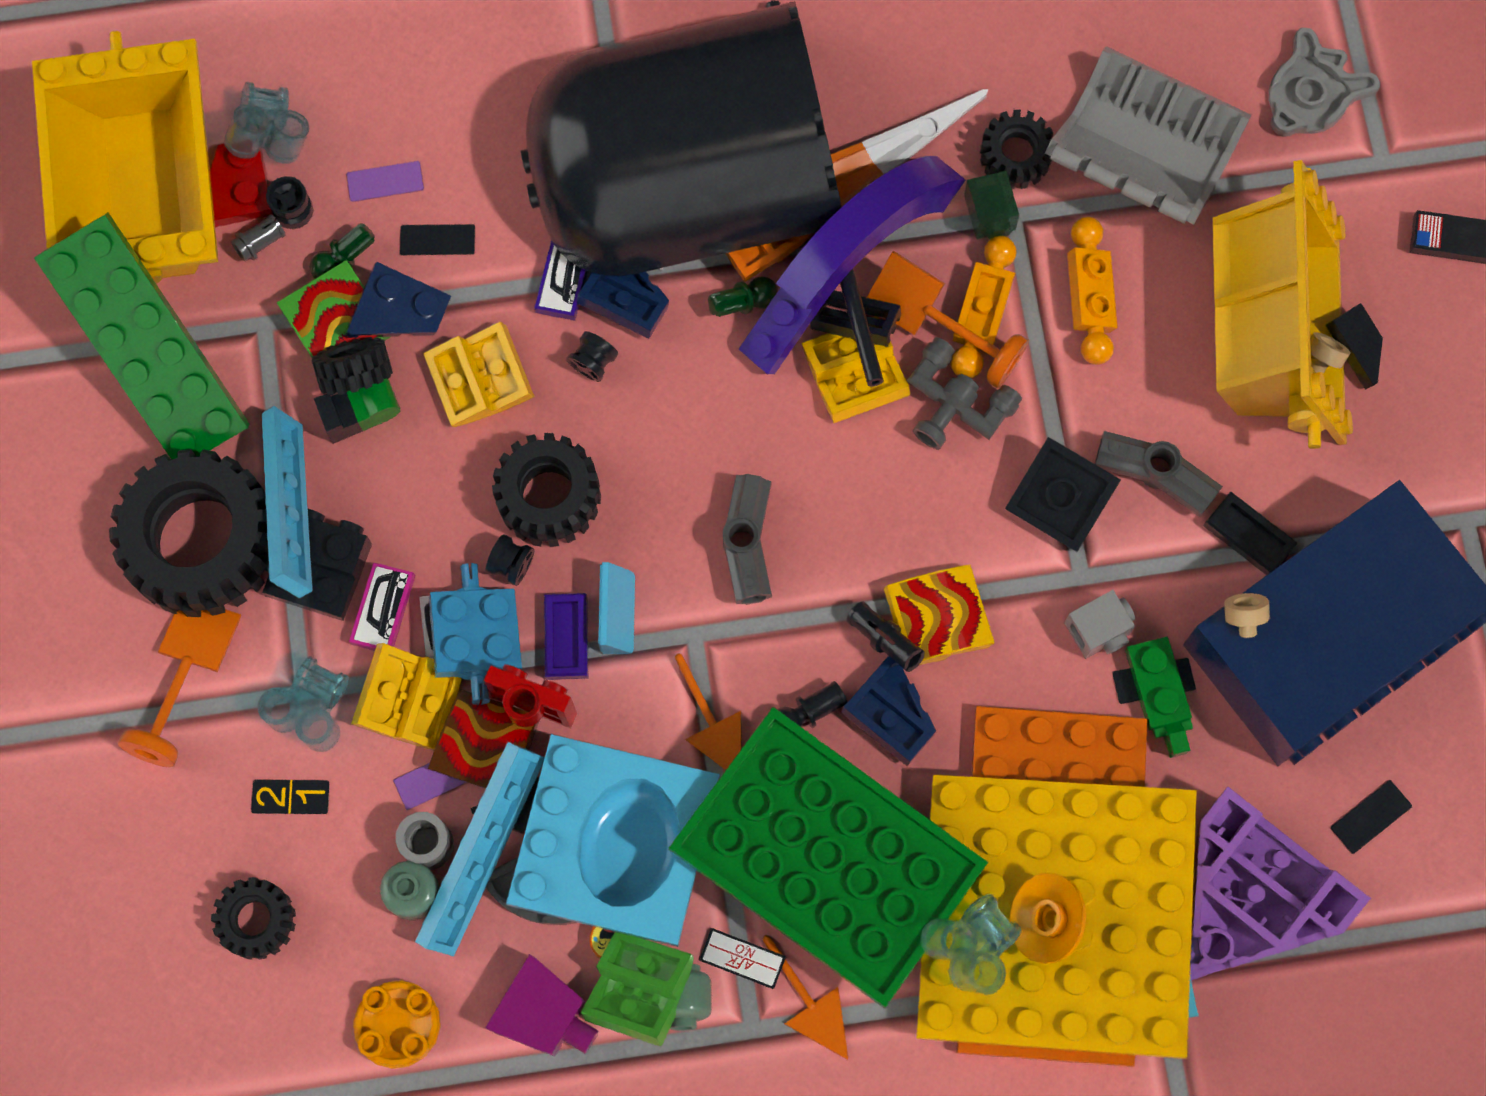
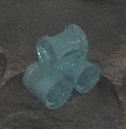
[224,82,310,163]
[257,656,349,752]
[921,894,1021,995]

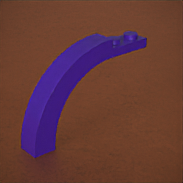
[739,156,966,375]

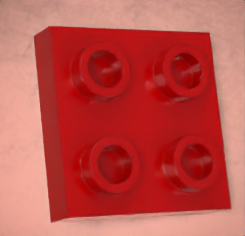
[484,664,577,729]

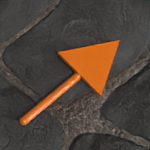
[675,653,742,770]
[763,935,849,1060]

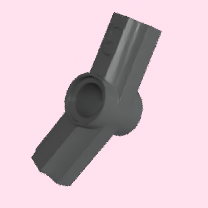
[1095,431,1223,517]
[723,474,772,605]

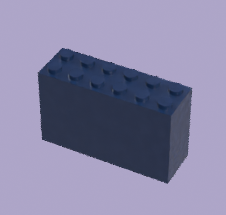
[1183,479,1486,766]

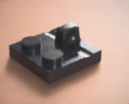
[1005,437,1121,552]

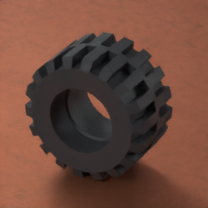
[492,433,601,547]

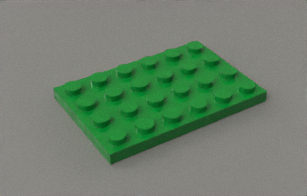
[669,707,988,1009]

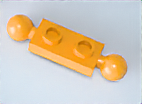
[1067,217,1118,365]
[951,236,1017,378]

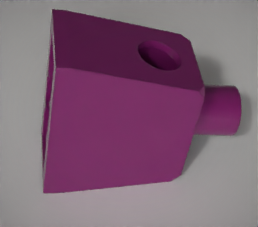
[485,954,599,1057]

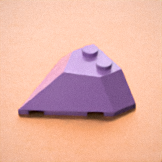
[1190,787,1371,980]

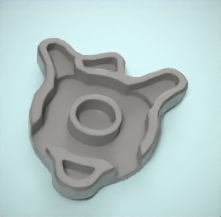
[1269,28,1380,137]

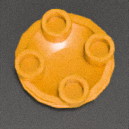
[353,980,441,1069]

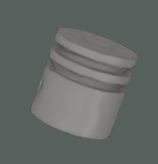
[396,812,454,870]

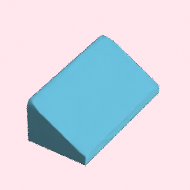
[598,562,635,654]

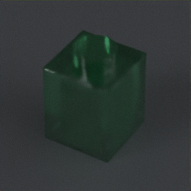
[964,171,1019,239]

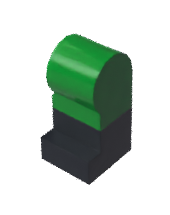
[314,379,401,444]

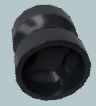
[266,176,314,229]

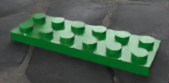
[34,212,250,460]

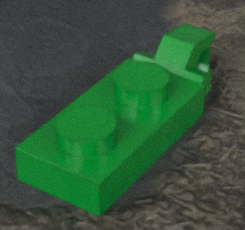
[1125,636,1193,758]

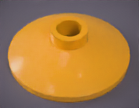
[1009,873,1086,964]

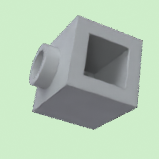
[1064,590,1135,659]

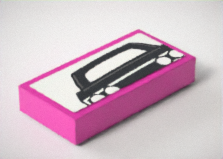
[349,562,415,651]

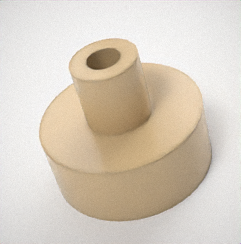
[1310,332,1350,374]
[1224,593,1270,638]

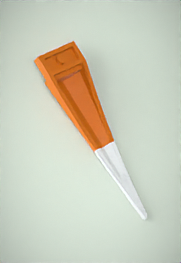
[725,89,988,282]

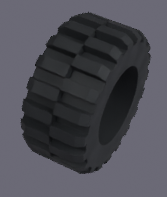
[109,449,269,617]

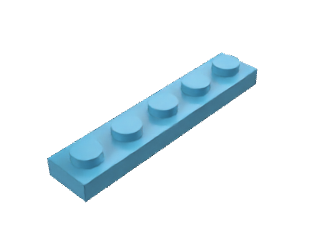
[262,406,313,598]
[415,742,545,956]

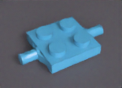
[429,563,522,705]

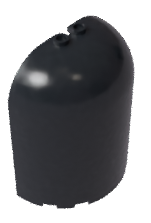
[521,1,842,276]

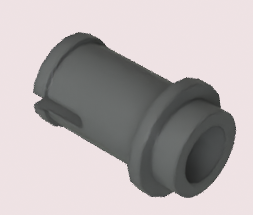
[231,214,286,261]

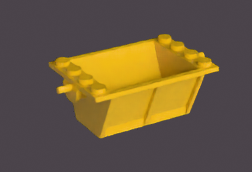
[32,31,218,285]
[1213,160,1353,449]

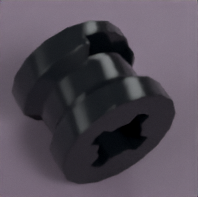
[566,331,618,382]
[485,534,535,586]

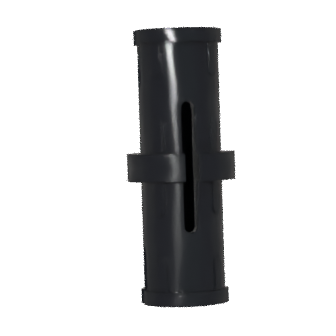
[847,601,925,672]

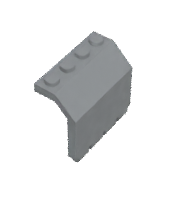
[1045,47,1251,224]

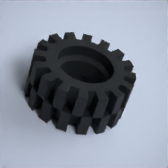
[980,109,1053,189]
[311,337,393,395]
[211,878,296,960]

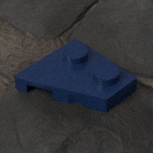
[344,262,451,338]
[577,272,669,339]
[841,656,936,766]

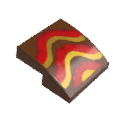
[428,689,539,788]

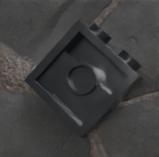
[262,509,372,621]

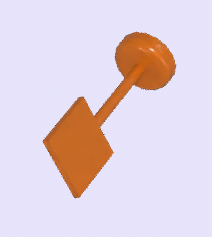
[866,251,1029,389]
[118,609,241,767]

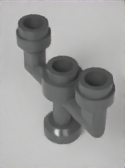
[907,337,1022,450]

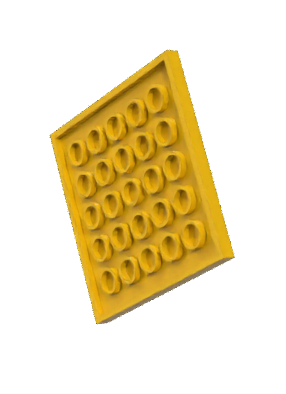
[917,775,1197,1059]

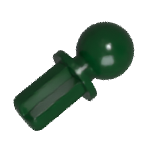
[310,223,375,279]
[708,276,778,317]

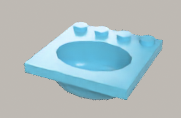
[506,734,720,947]

